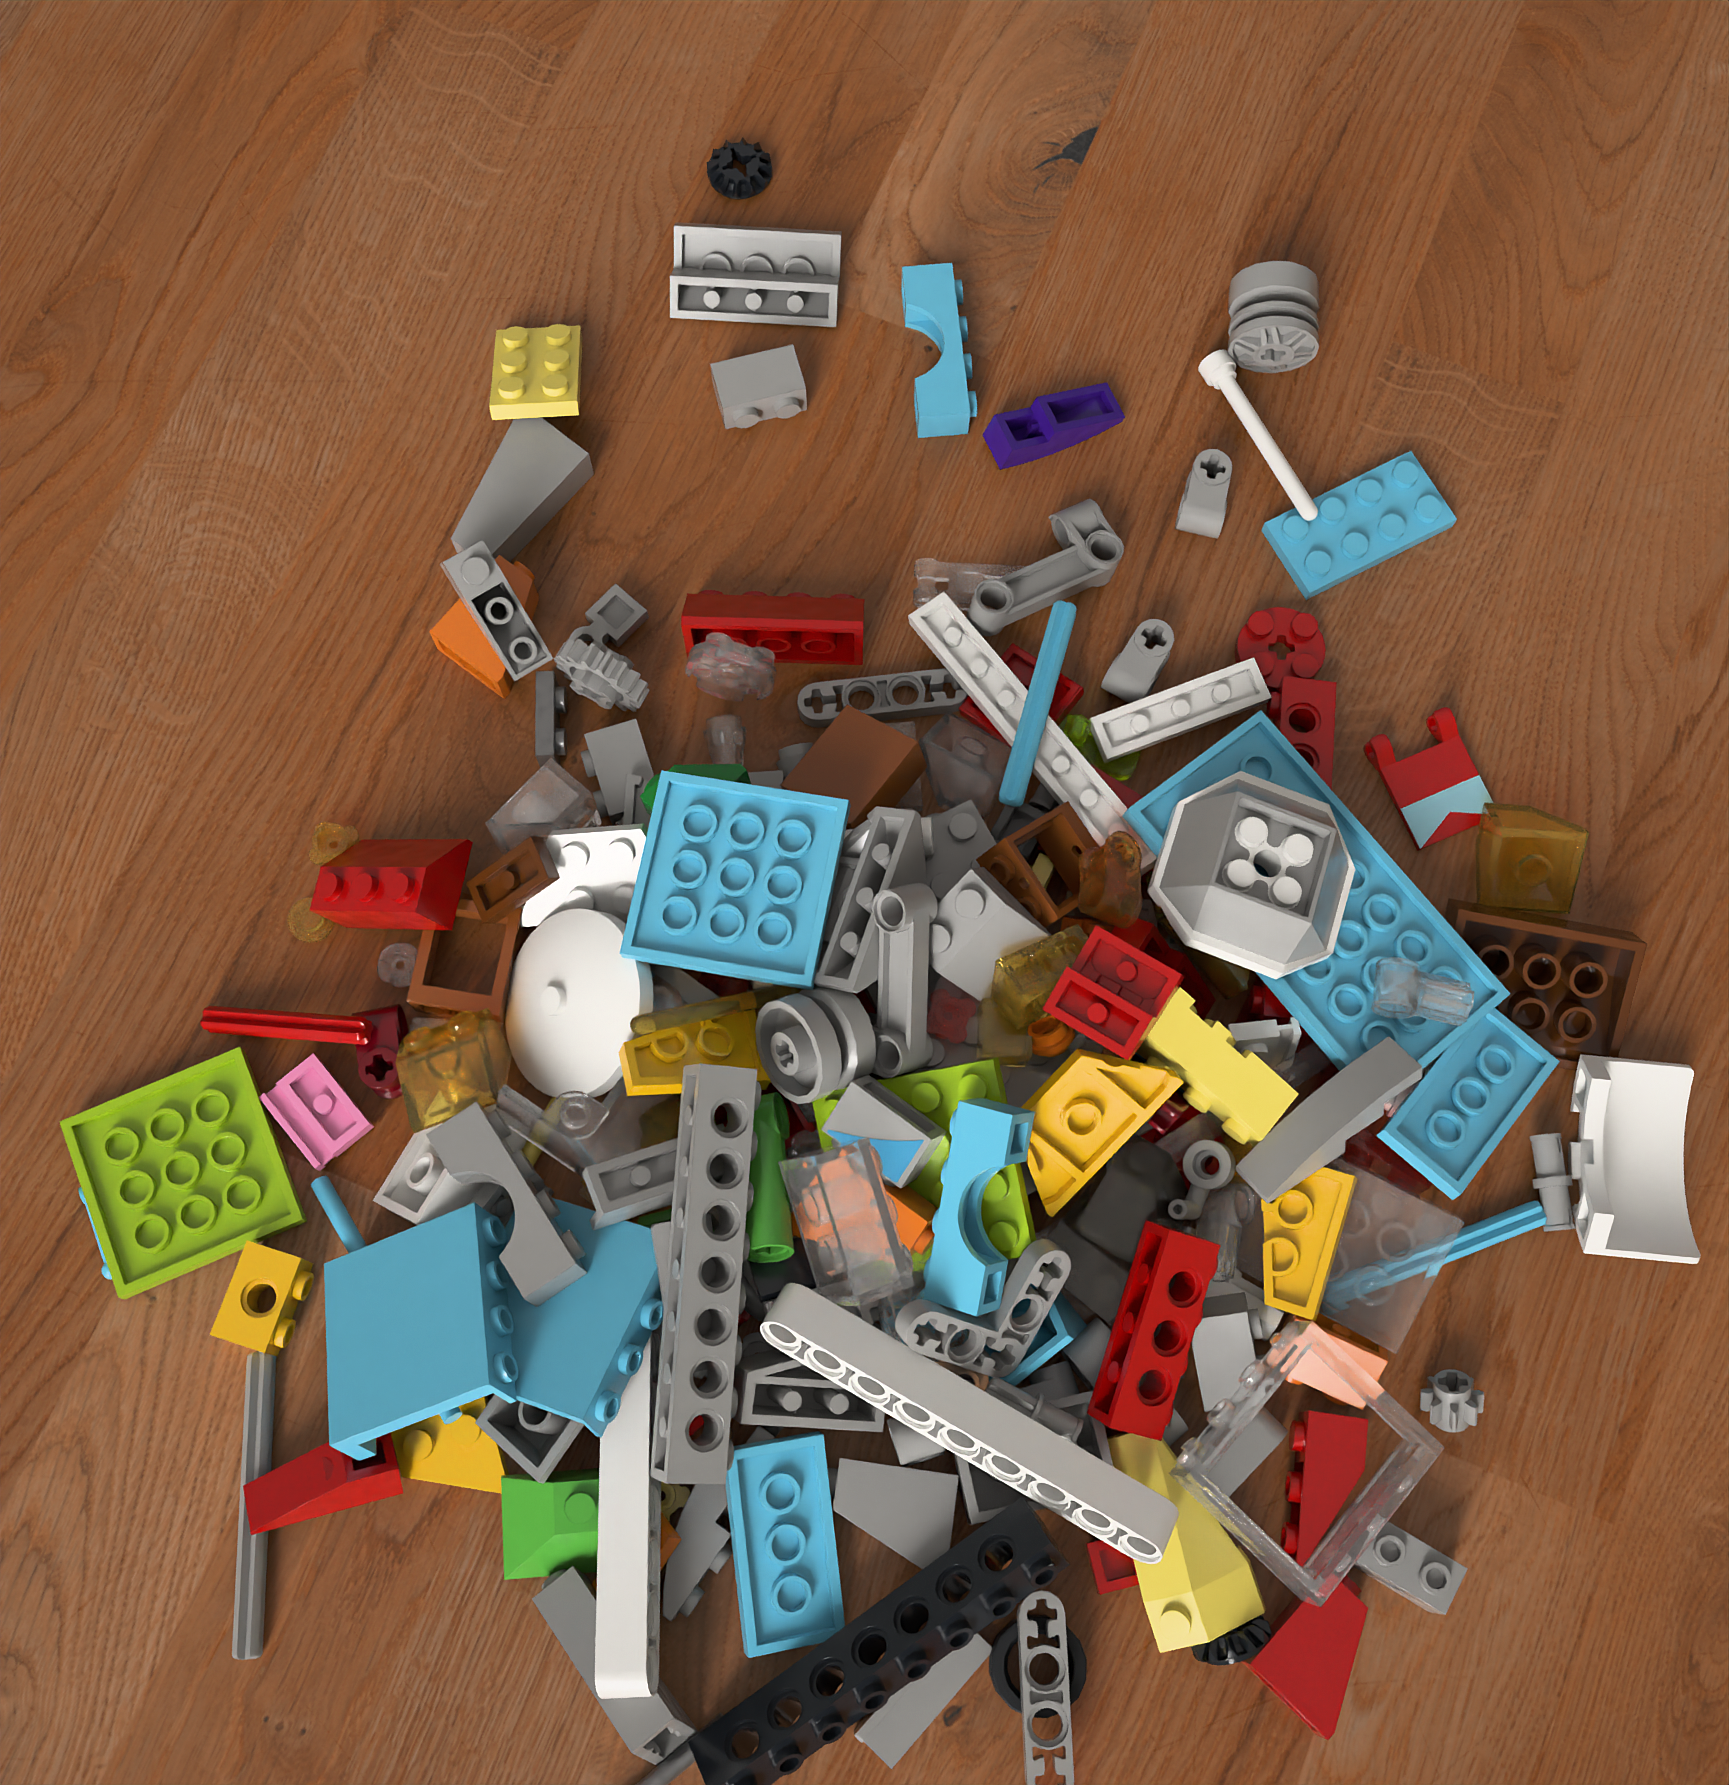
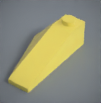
[1107,1432,1266,1653]

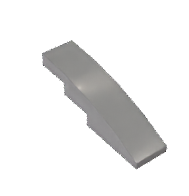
[1236,1036,1422,1204]

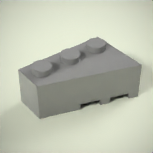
[733,1322,895,1432]

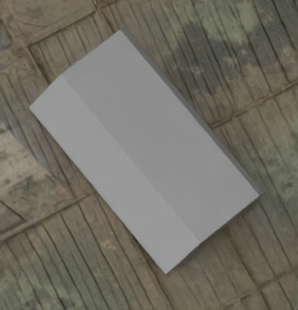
[670,222,842,327]

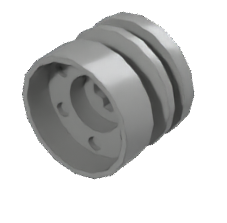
[1228,261,1319,373]

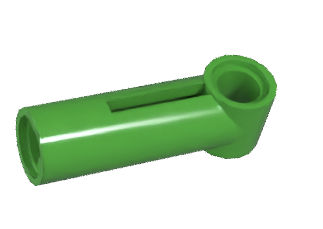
[727,1092,794,1263]

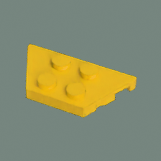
[1021,1048,1184,1217]
[391,1396,509,1494]

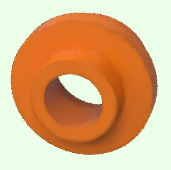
[1027,1013,1075,1057]

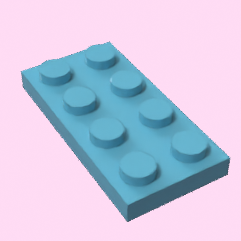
[1261,451,1457,600]
[1376,1008,1560,1200]
[726,1431,845,1658]

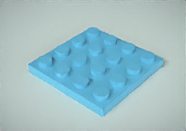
[619,770,851,991]

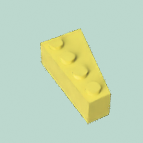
[1136,987,1299,1146]

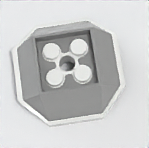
[1147,771,1355,979]

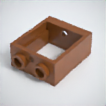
[976,801,1120,928]
[406,892,527,1026]

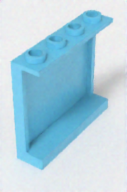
[503,1198,664,1438]
[324,1202,518,1461]

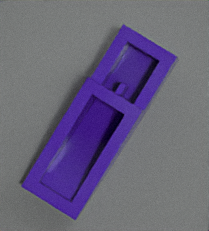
[982,382,1125,470]

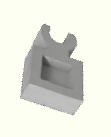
[569,583,649,648]

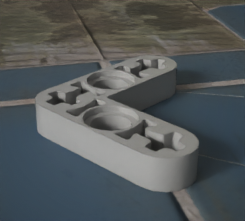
[895,1239,1071,1378]

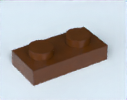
[466,836,560,924]

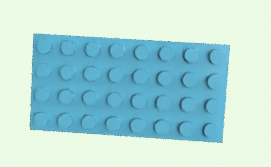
[1122,710,1510,1071]

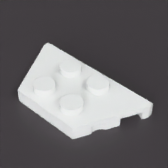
[520,823,648,927]

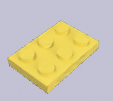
[489,324,582,420]

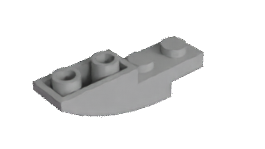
[663,1425,776,1621]

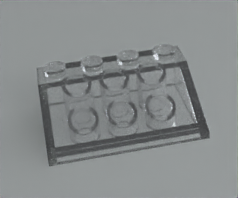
[1218,1155,1464,1354]

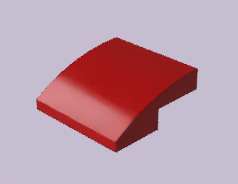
[1042,925,1185,1061]

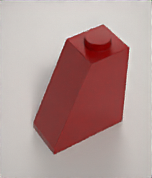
[1241,1570,1368,1740]

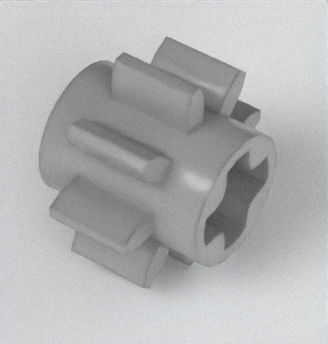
[1420,1369,1484,1432]

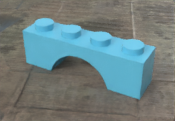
[901,263,977,438]
[923,1098,1035,1316]

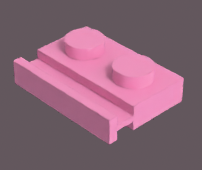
[259,1053,374,1171]

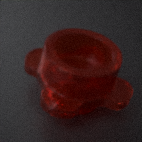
[926,989,976,1044]

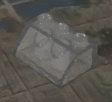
[778,1137,915,1306]

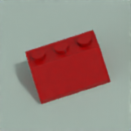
[310,839,473,930]

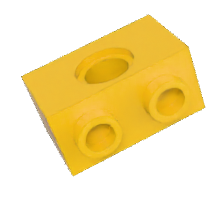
[210,1240,314,1357]

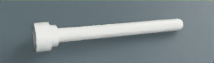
[1198,349,1318,521]

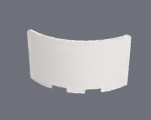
[1568,1054,1701,1264]

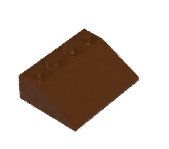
[1444,898,1647,1071]

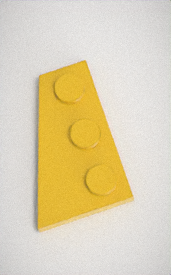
[618,997,771,1096]
[1261,1167,1358,1321]

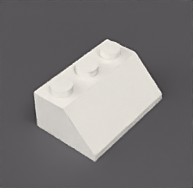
[373,1078,535,1226]

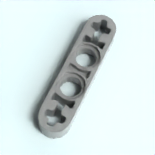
[797,668,968,728]
[1017,1589,1074,1785]

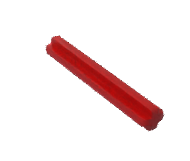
[200,1006,373,1045]

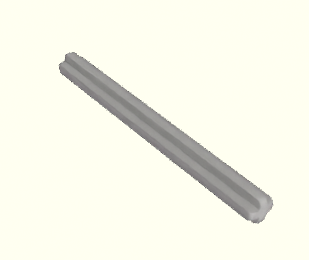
[232,1351,276,1660]

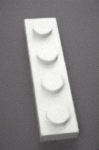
[1087,657,1272,763]

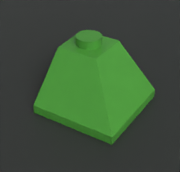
[501,1468,599,1580]

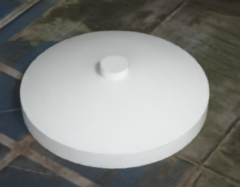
[505,908,654,1099]

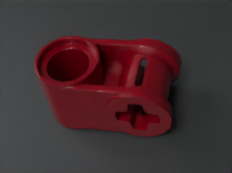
[351,1004,412,1099]

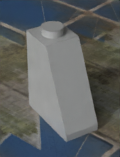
[828,1458,959,1569]

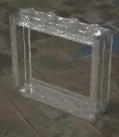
[1169,1321,1445,1607]

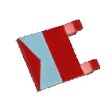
[1363,707,1499,851]

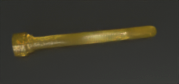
[630,984,815,1035]

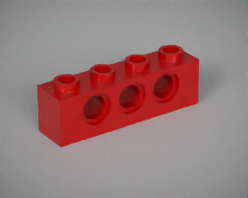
[1086,1220,1221,1441]

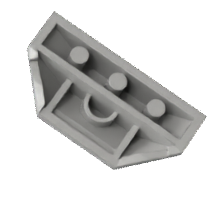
[813,806,927,993]

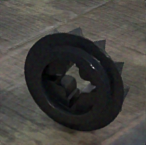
[707,137,772,199]
[1191,1615,1272,1666]

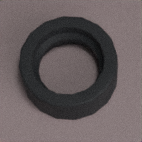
[989,1614,1087,1718]

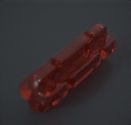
[698,971,751,1005]

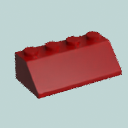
[681,590,865,665]

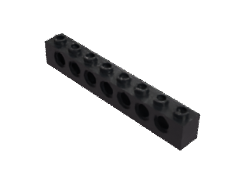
[688,1497,1070,1785]

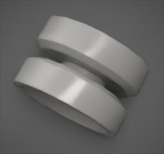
[755,985,876,1104]

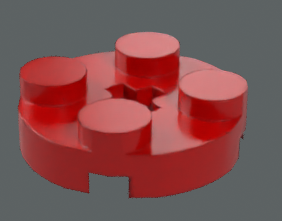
[1234,607,1326,692]

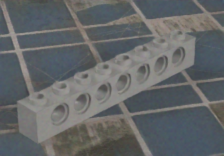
[650,1063,761,1485]

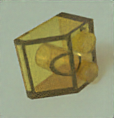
[395,1008,512,1133]

